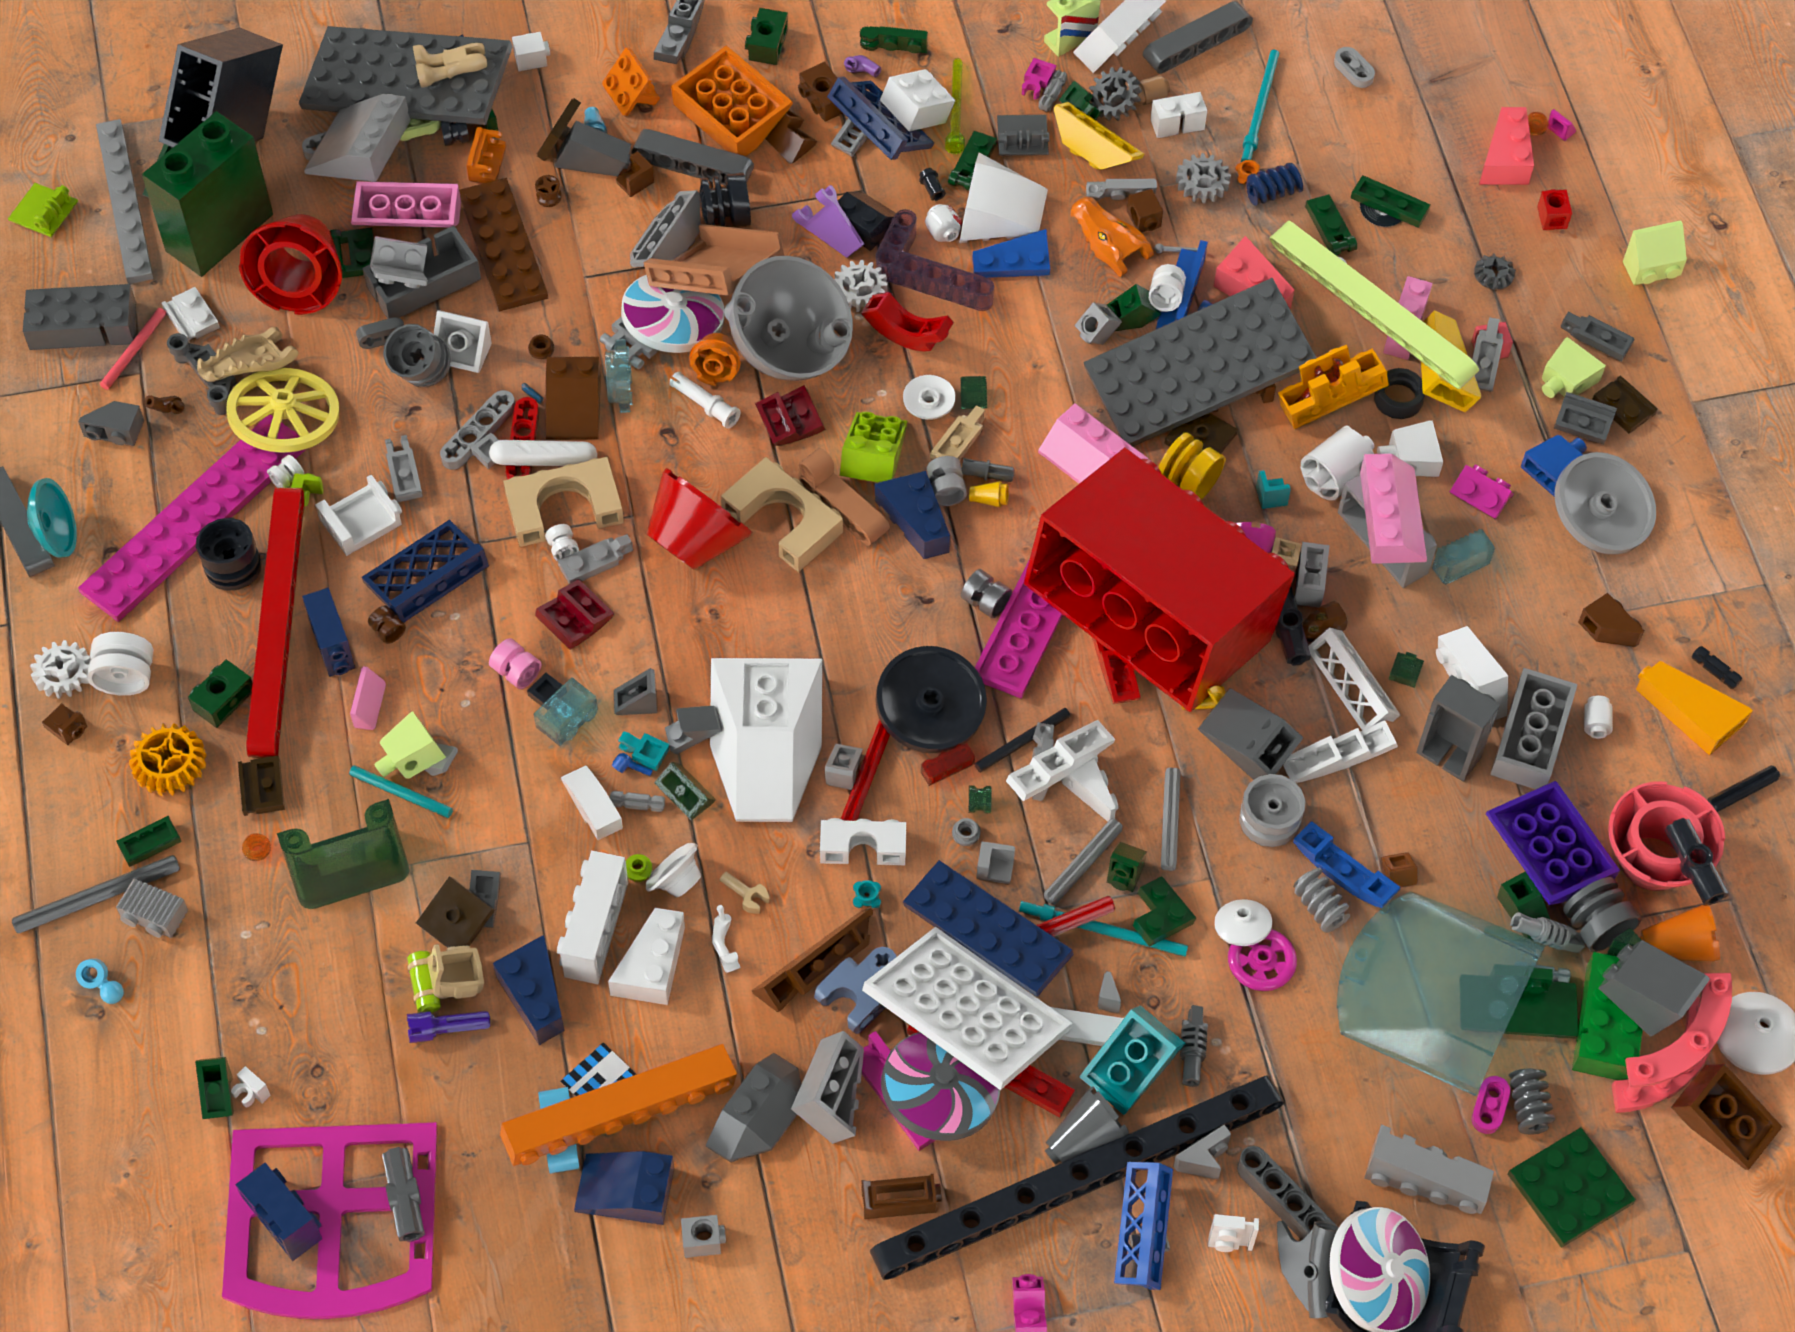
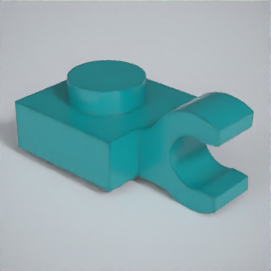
[618,731,670,771]

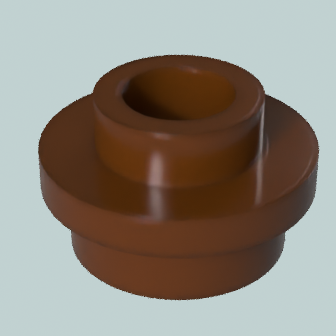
[528,334,554,359]

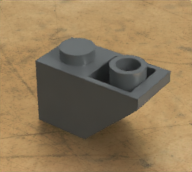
[78,401,144,446]

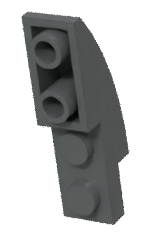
[654,0,705,64]

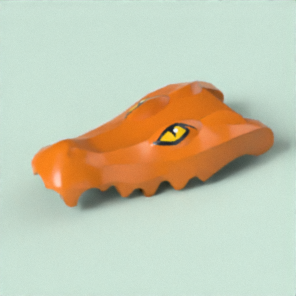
[1071,196,1154,277]

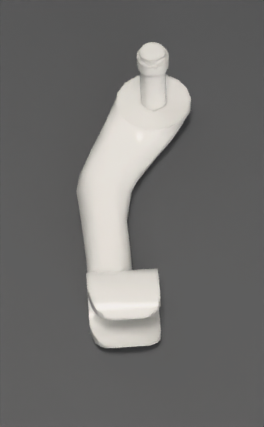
[712,905,741,973]

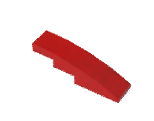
[1092,637,1141,704]

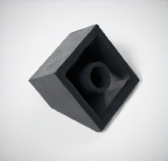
[838,192,902,251]

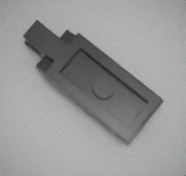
[1561,312,1635,362]

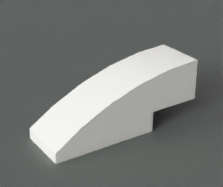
[561,766,623,840]

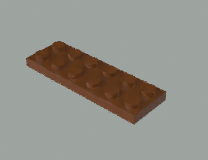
[459,177,548,312]

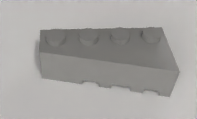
[1364,1124,1494,1214]

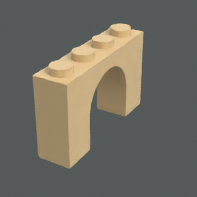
[503,457,624,547]
[721,457,843,573]

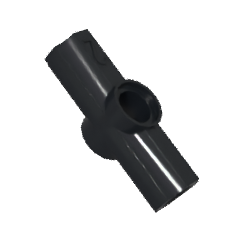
[1275,586,1311,666]
[1665,818,1728,905]

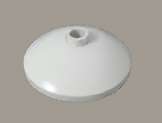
[1717,992,1795,1075]

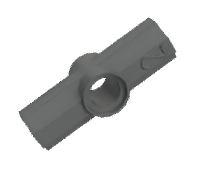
[382,1147,425,1242]

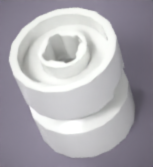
[1149,264,1186,312]

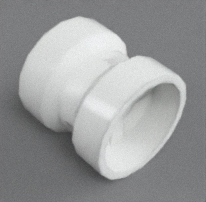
[267,455,305,488]
[545,524,579,561]

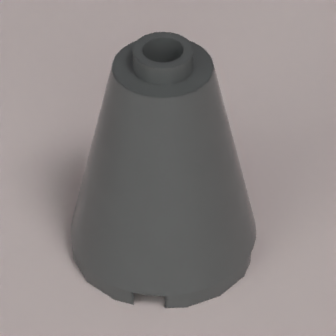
[1045,1086,1129,1165]

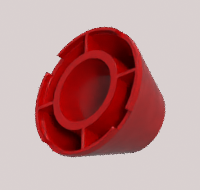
[239,214,342,315]
[647,468,753,570]

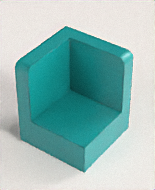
[1256,470,1291,509]

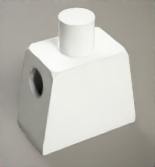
[1377,420,1443,477]

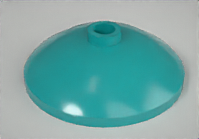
[27,478,77,558]

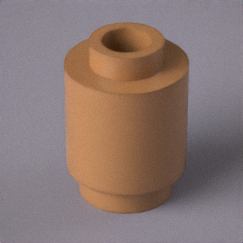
[1135,75,1170,105]

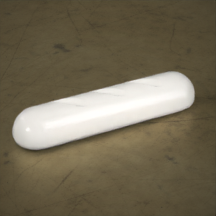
[489,440,598,466]

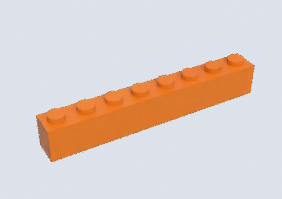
[500,1044,737,1166]

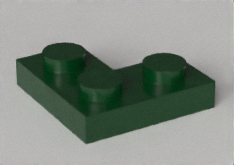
[1132,876,1196,947]

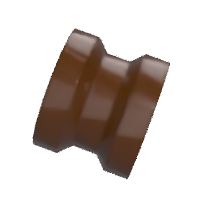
[535,175,562,207]

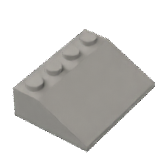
[304,94,411,182]

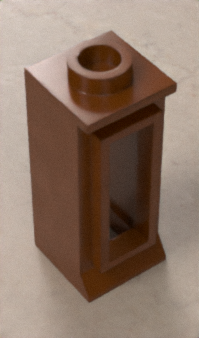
[861,1174,942,1219]

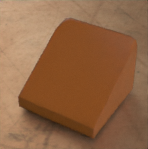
[1381,852,1418,888]

